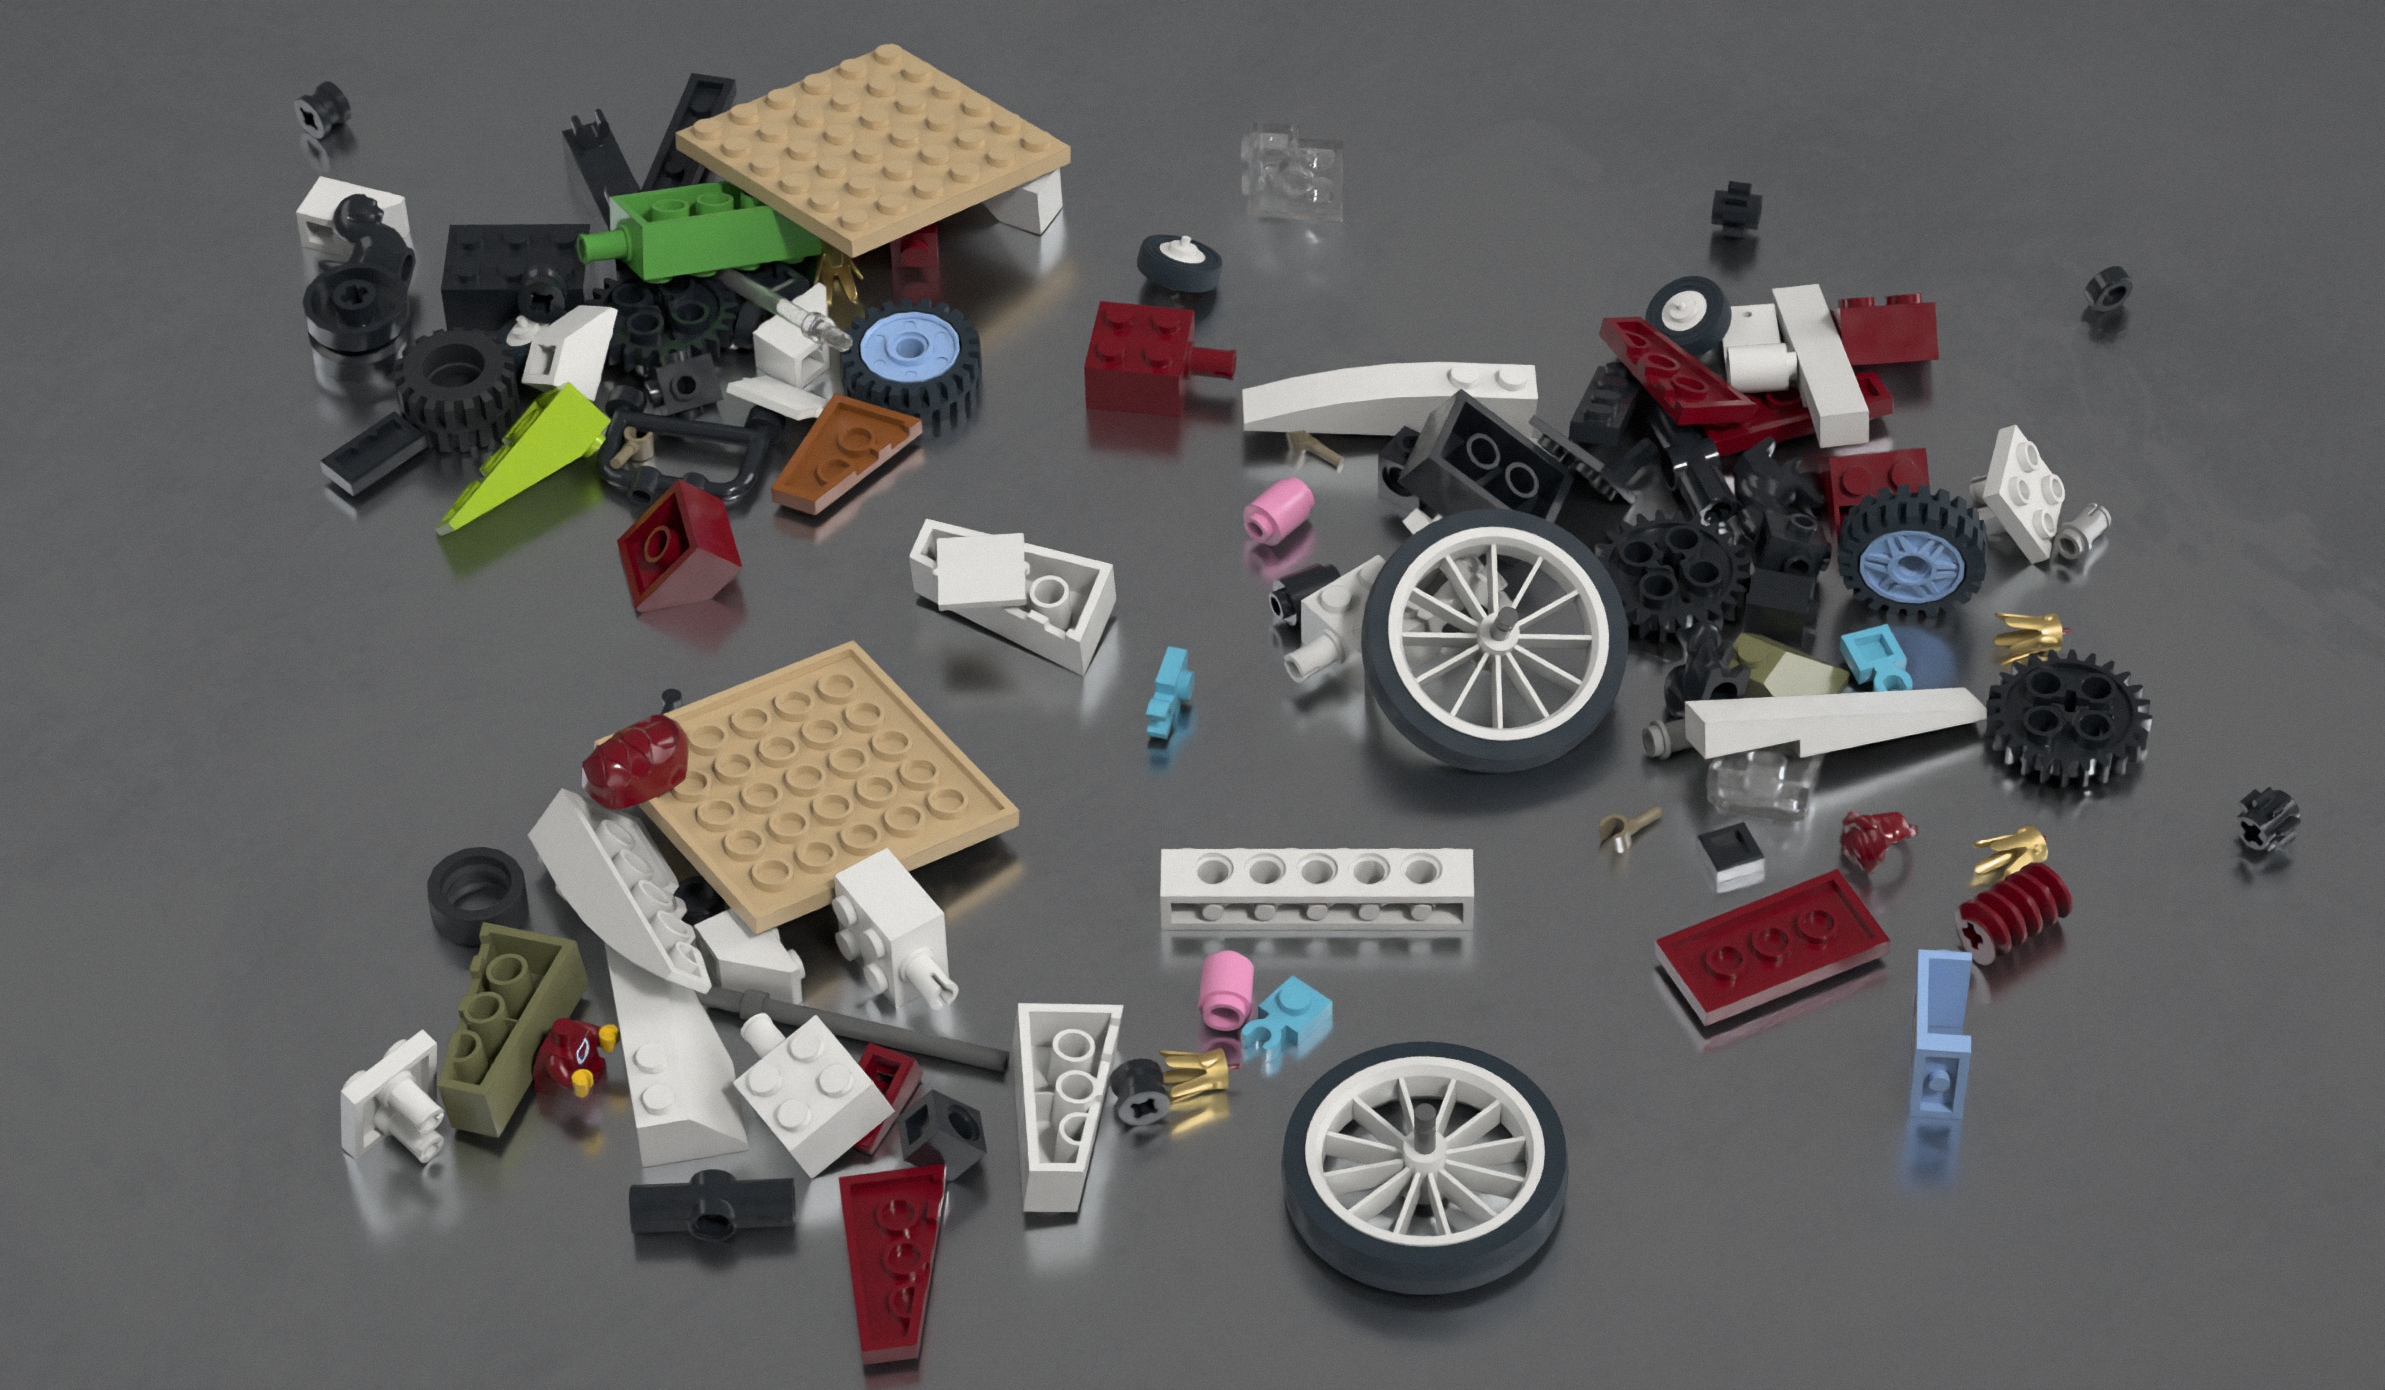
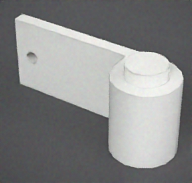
[1721,304,1798,394]

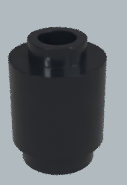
[1268,563,1341,626]

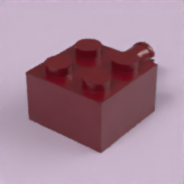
[1084,301,1237,418]

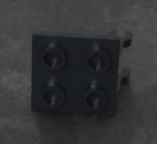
[1528,415,1658,505]

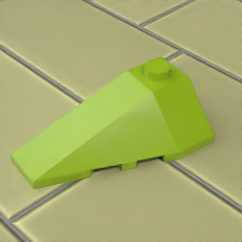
[434,382,611,536]

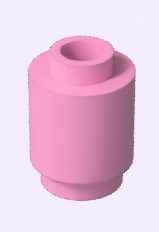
[1243,477,1315,546]
[1198,950,1254,1031]

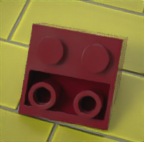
[1829,294,1939,366]
[1818,448,1930,556]

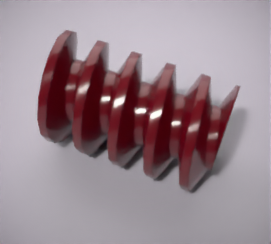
[1955,862,2073,965]

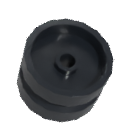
[302,262,415,382]

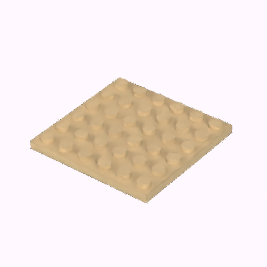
[676,43,1071,258]
[594,640,1020,935]

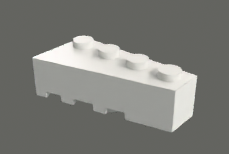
[909,519,1116,677]
[1012,1003,1124,1212]

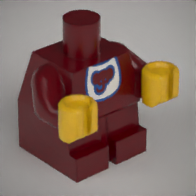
[533,1018,621,1107]

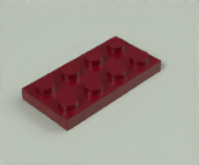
[1654,869,1890,1027]

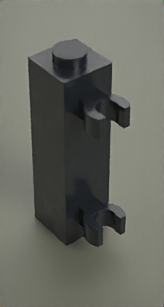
[562,109,641,271]

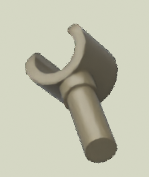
[610,427,654,469]
[1283,430,1345,468]
[1599,805,1663,853]

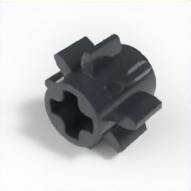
[1711,181,1763,239]
[2236,787,2301,853]

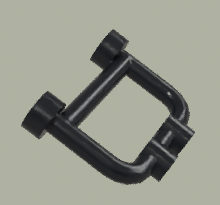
[596,385,786,507]

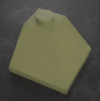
[1729,633,1851,698]

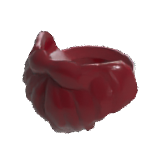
[1839,811,1918,876]

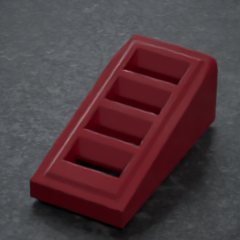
[851,1043,923,1155]

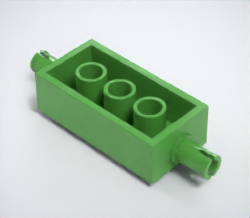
[577,180,821,283]

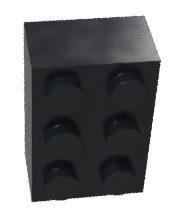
[441,224,596,331]
[1397,389,1576,568]

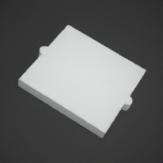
[726,375,830,420]
[933,533,1030,611]

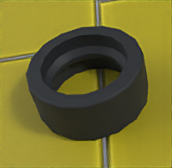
[427,847,528,946]

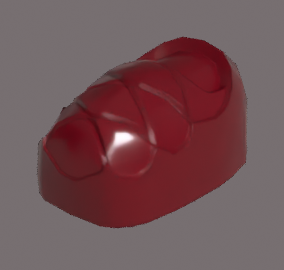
[581,714,689,810]

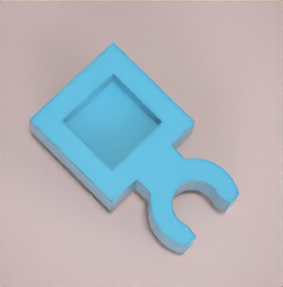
[1839,624,1912,692]
[1146,646,1195,739]
[1241,975,1333,1063]

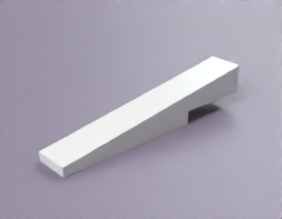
[1772,284,1869,448]
[1685,687,1987,759]

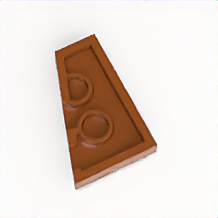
[771,393,922,515]

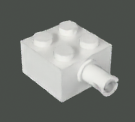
[1284,555,1442,698]
[832,848,959,1010]
[733,1013,895,1179]

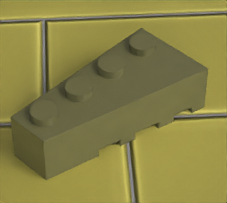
[437,922,589,1138]

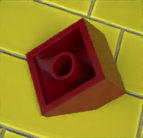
[617,479,743,613]

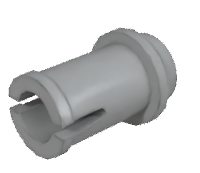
[2054,503,2111,559]
[1642,718,1694,760]

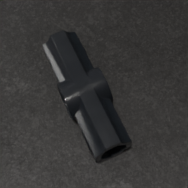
[1645,403,1738,527]
[629,1169,796,1242]

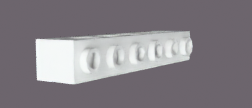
[1160,848,1474,930]

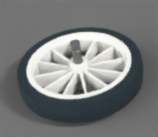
[1361,508,1628,773]
[1281,1041,1569,1294]

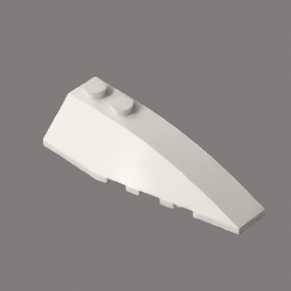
[1242,362,1538,438]
[528,788,712,994]
[604,942,748,1168]

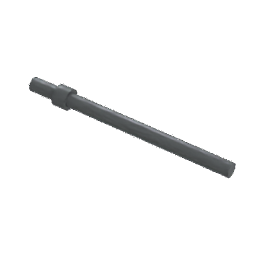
[702,986,1010,1072]

